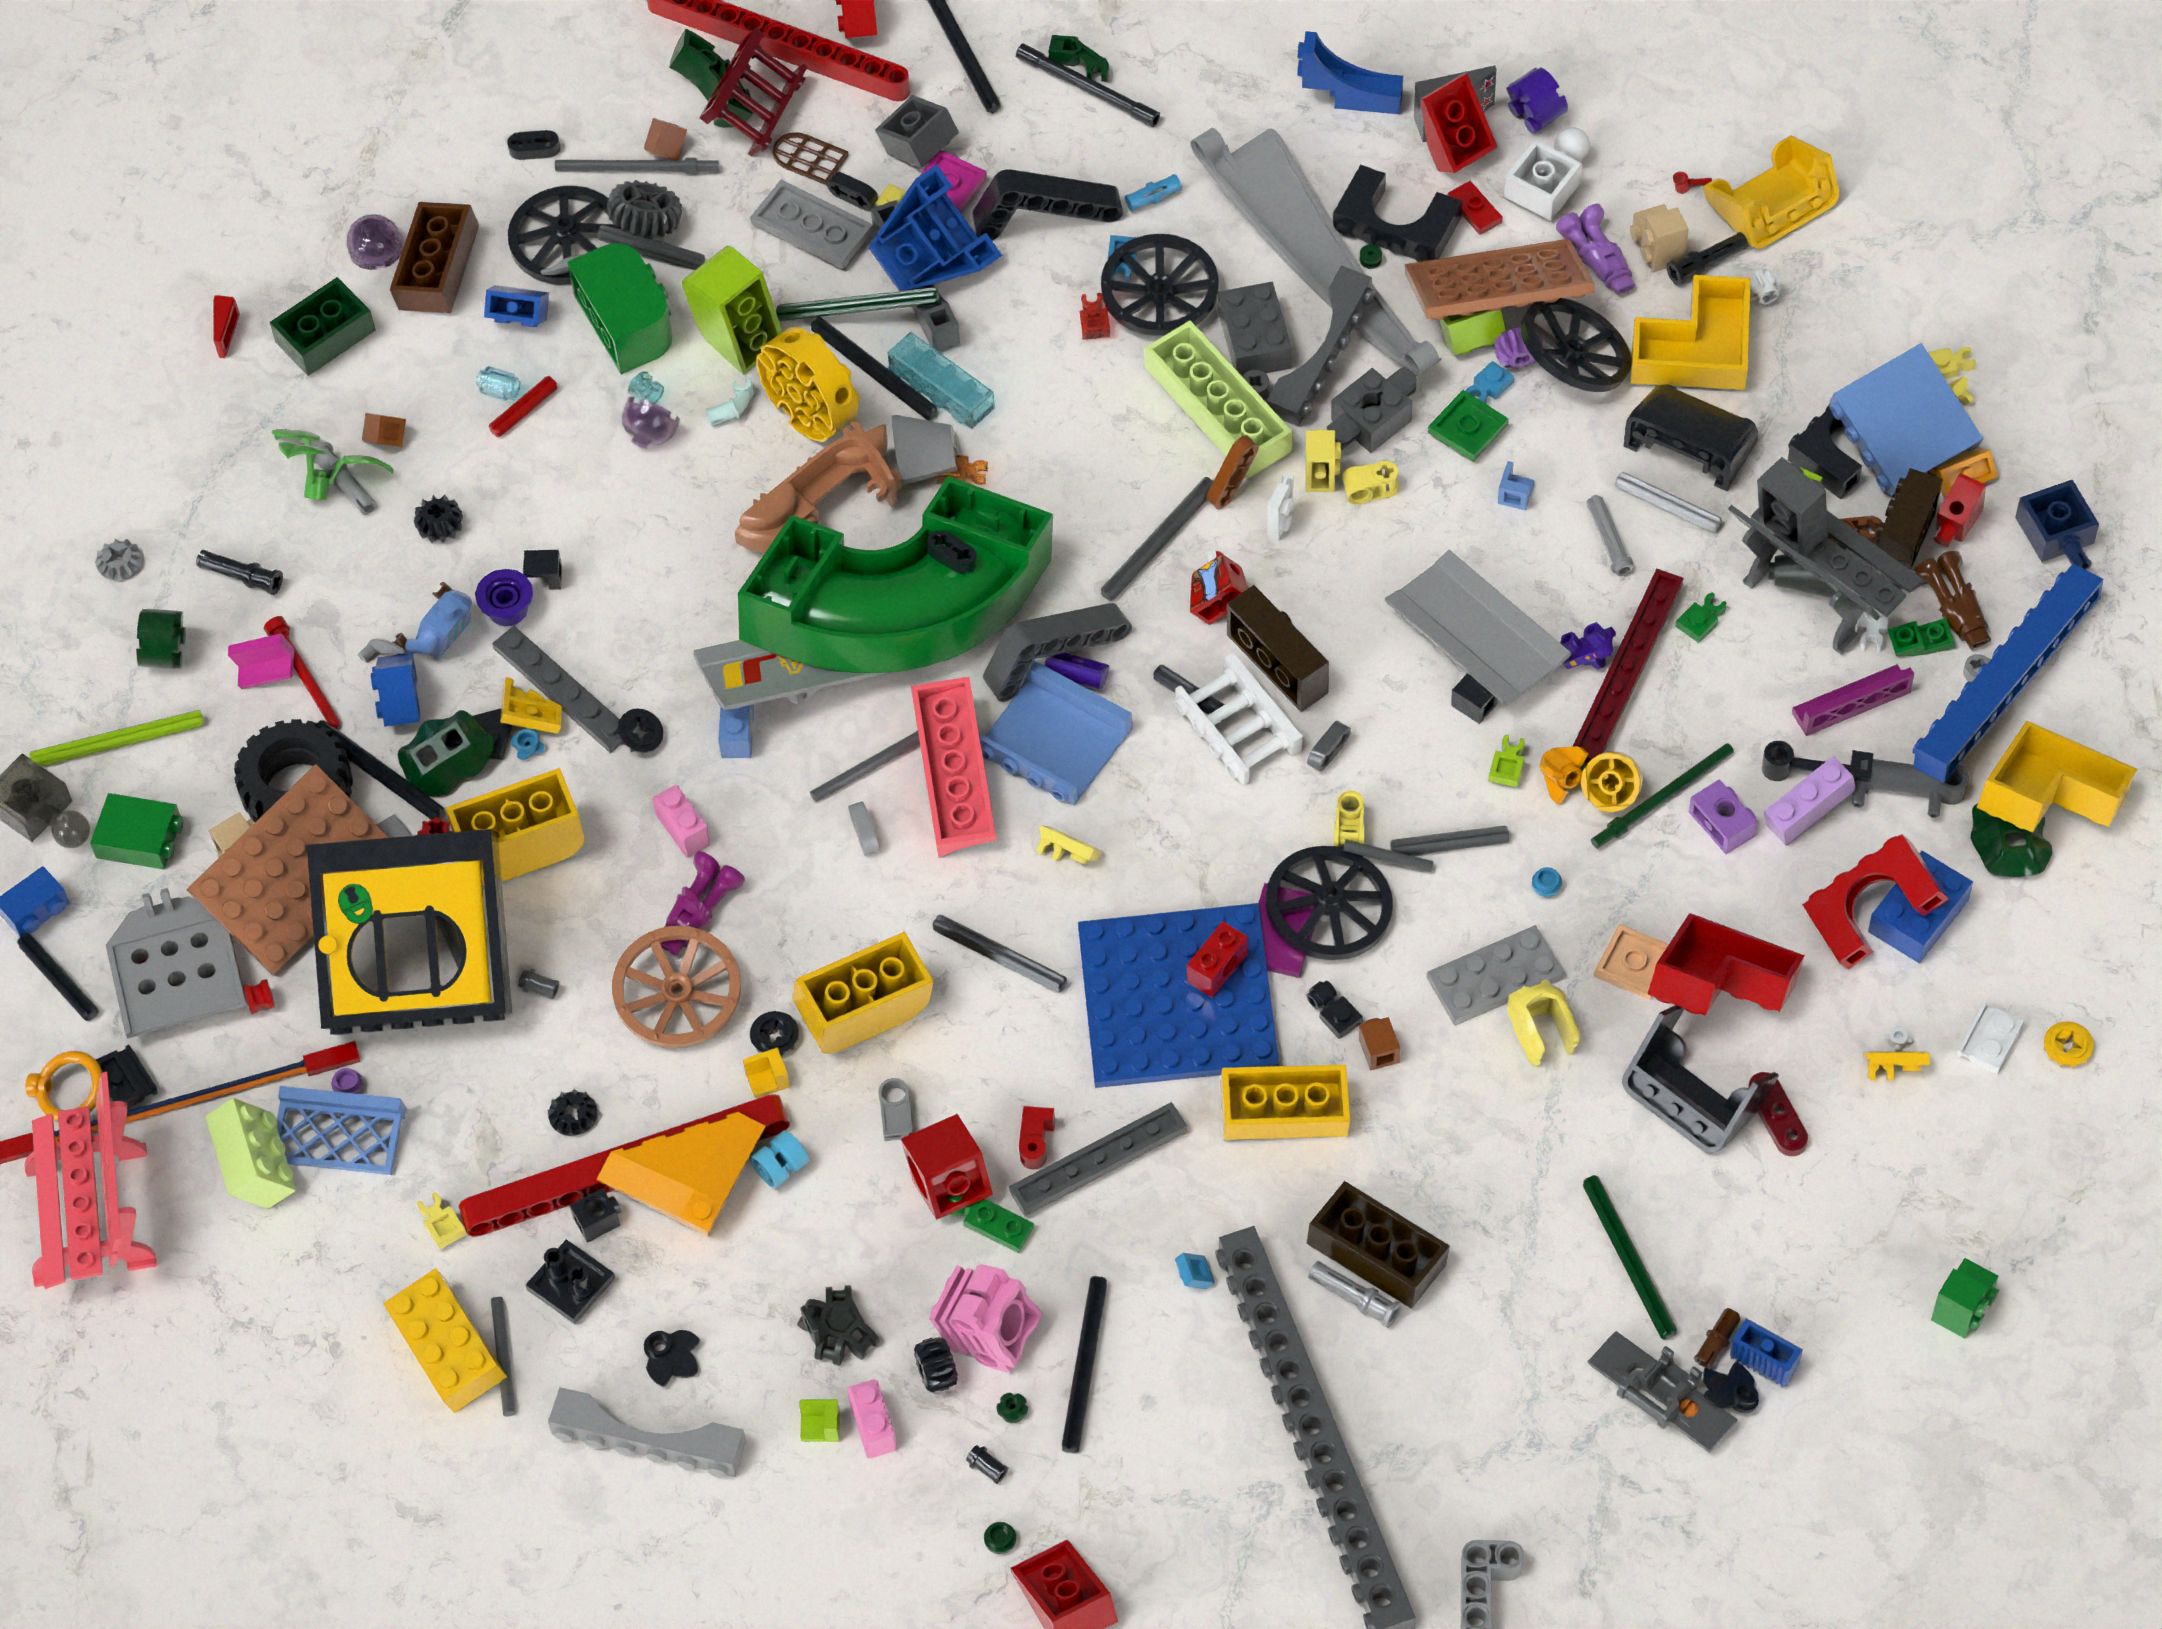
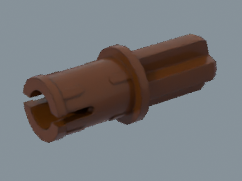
[1694,1308,1740,1369]

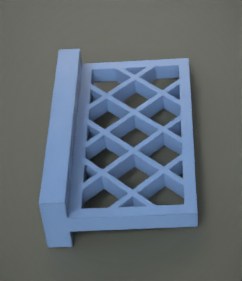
[277,1086,406,1175]

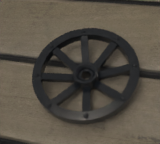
[508,185,622,284]
[1101,234,1219,336]
[1520,298,1631,392]
[1265,846,1393,960]

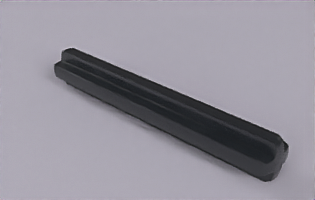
[17,933,98,1021]

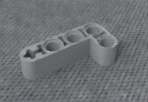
[1460,1540,1524,1629]

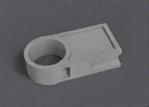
[878,1078,913,1141]

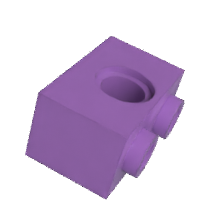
[1689,779,1757,854]

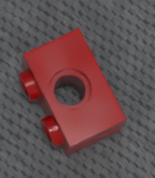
[1187,921,1248,998]

